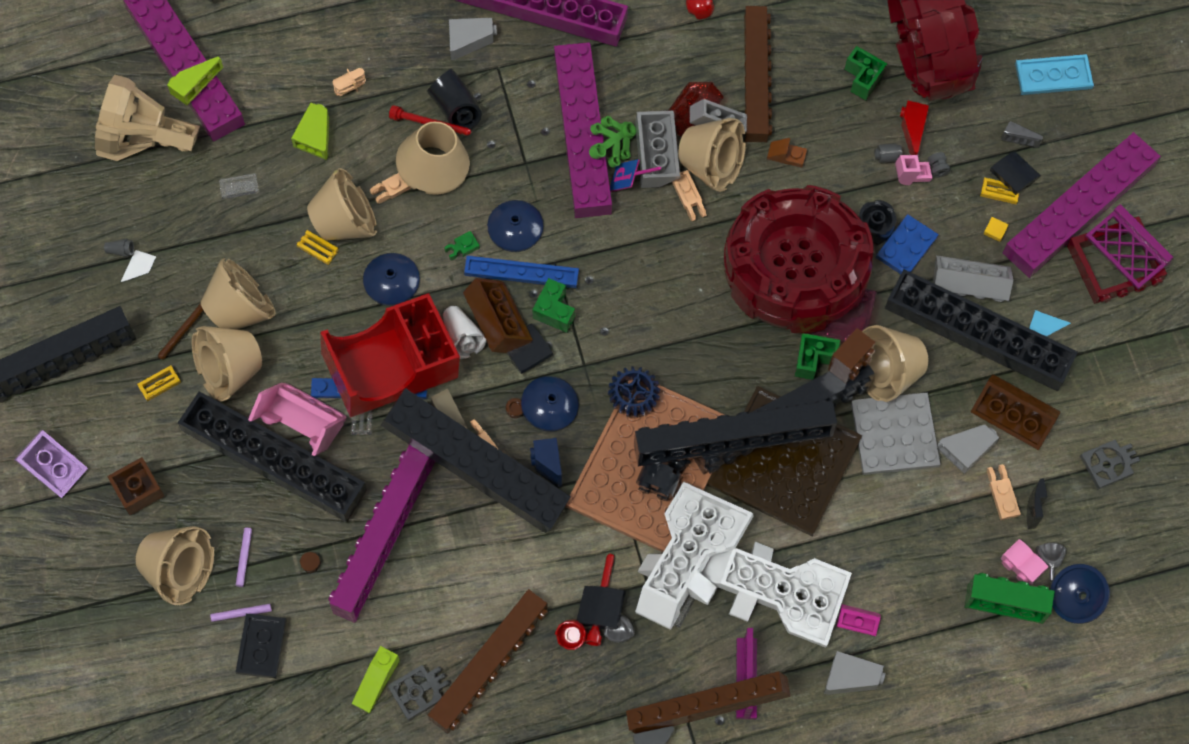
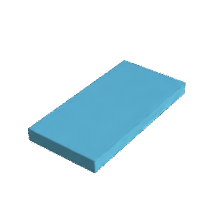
[1015,54,1094,95]

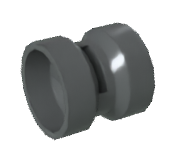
[927,152,951,177]

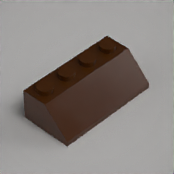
[463,278,533,353]
[971,374,1061,450]

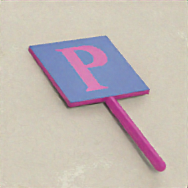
[610,159,661,192]

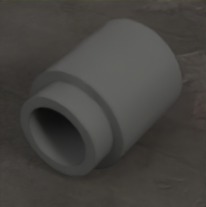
[874,143,902,163]

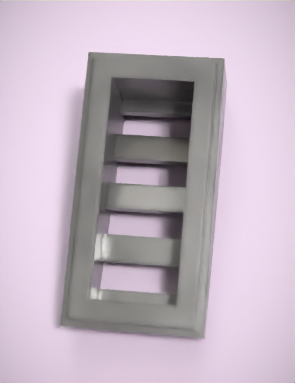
[1001,121,1043,148]

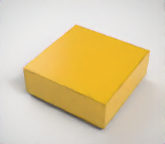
[983,217,1009,242]

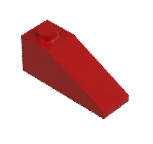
[900,100,929,155]

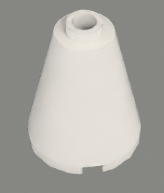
[443,306,486,359]

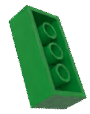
[964,573,1054,624]

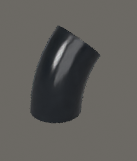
[427,69,482,129]

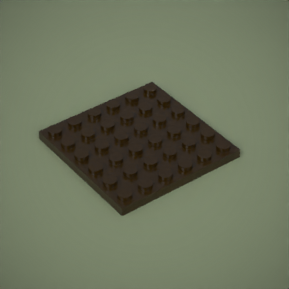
[706,386,862,537]

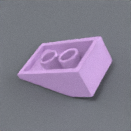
[14,430,88,498]

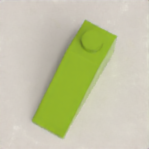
[167,56,223,106]
[352,646,400,714]

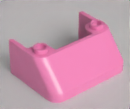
[248,383,346,456]

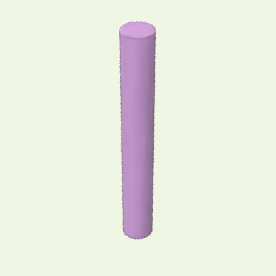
[235,528,252,587]
[210,604,272,622]

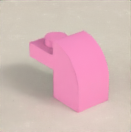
[895,155,932,185]

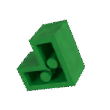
[844,46,888,100]
[532,278,575,333]
[794,333,840,380]

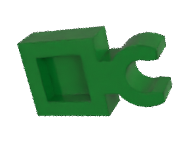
[444,231,480,260]

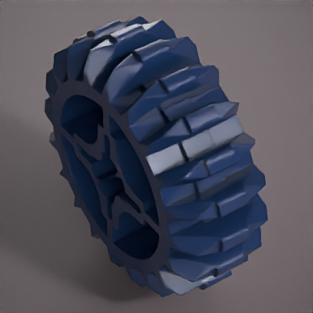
[608,366,660,418]

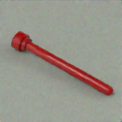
[389,105,471,136]
[585,553,614,646]

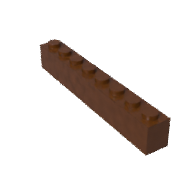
[744,6,772,143]
[428,589,548,734]
[626,671,791,734]

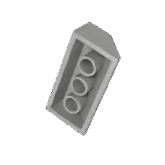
[635,111,680,188]
[933,255,1013,302]

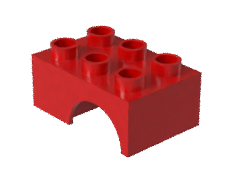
[320,293,460,418]

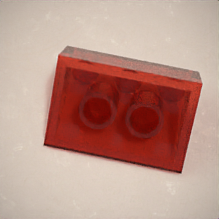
[668,82,724,136]

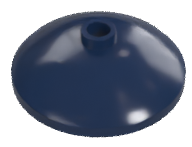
[487,200,543,252]
[363,253,420,306]
[521,376,579,432]
[1050,564,1110,624]

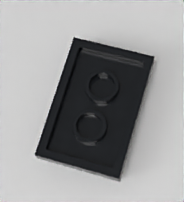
[236,613,287,679]

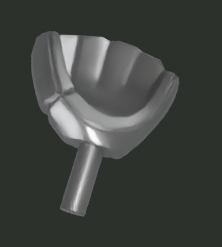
[1036,542,1066,580]
[604,614,635,643]

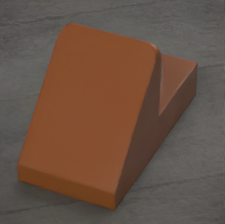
[767,138,807,168]

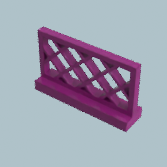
[1085,204,1173,290]
[736,628,757,720]

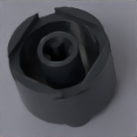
[858,200,897,244]
[636,463,681,501]

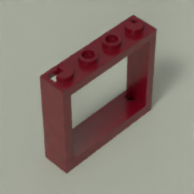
[1067,216,1167,304]

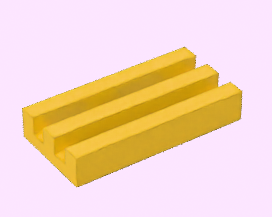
[980,177,1019,204]
[296,230,339,265]
[137,365,181,402]

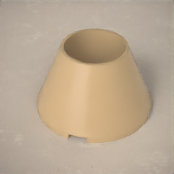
[678,118,746,192]
[396,122,470,195]
[307,168,377,241]
[201,258,276,330]
[862,325,928,402]
[192,326,262,402]
[136,526,214,605]

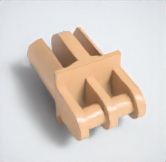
[333,68,366,96]

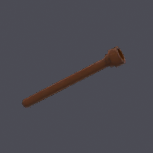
[158,303,204,359]

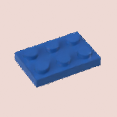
[876,214,939,274]

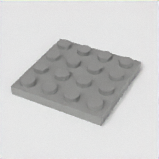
[851,393,940,475]

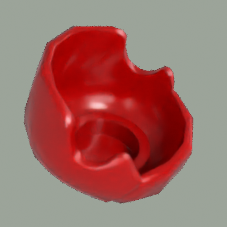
[686,0,714,19]
[555,620,586,650]

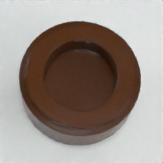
[506,398,523,419]
[300,552,321,573]

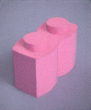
[1001,539,1048,586]

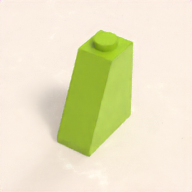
[291,103,329,160]

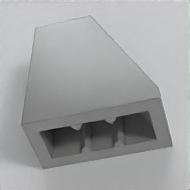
[449,18,497,60]
[937,424,999,474]
[824,651,885,695]

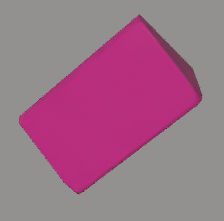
[837,604,881,636]

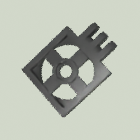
[1080,439,1141,490]
[388,665,450,721]

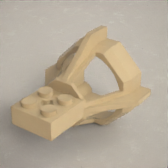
[95,75,200,161]

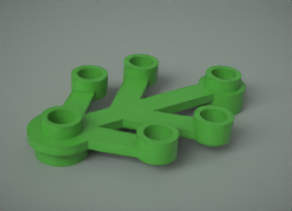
[589,116,636,168]

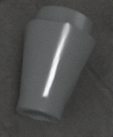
[104,238,134,257]

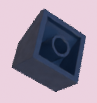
[530,438,562,488]

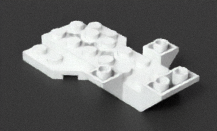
[635,482,754,630]
[701,542,852,648]

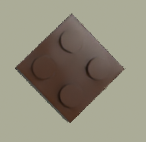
[828,328,876,384]
[107,457,164,516]

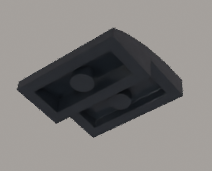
[990,151,1041,195]
[506,323,553,374]
[1026,478,1048,529]
[577,586,626,629]

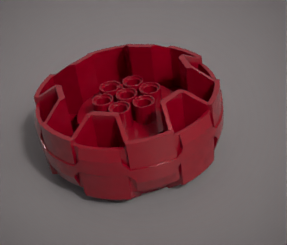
[887,0,982,101]
[724,185,873,333]

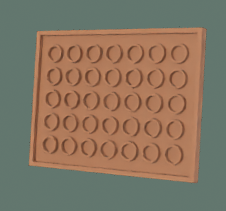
[565,380,724,552]

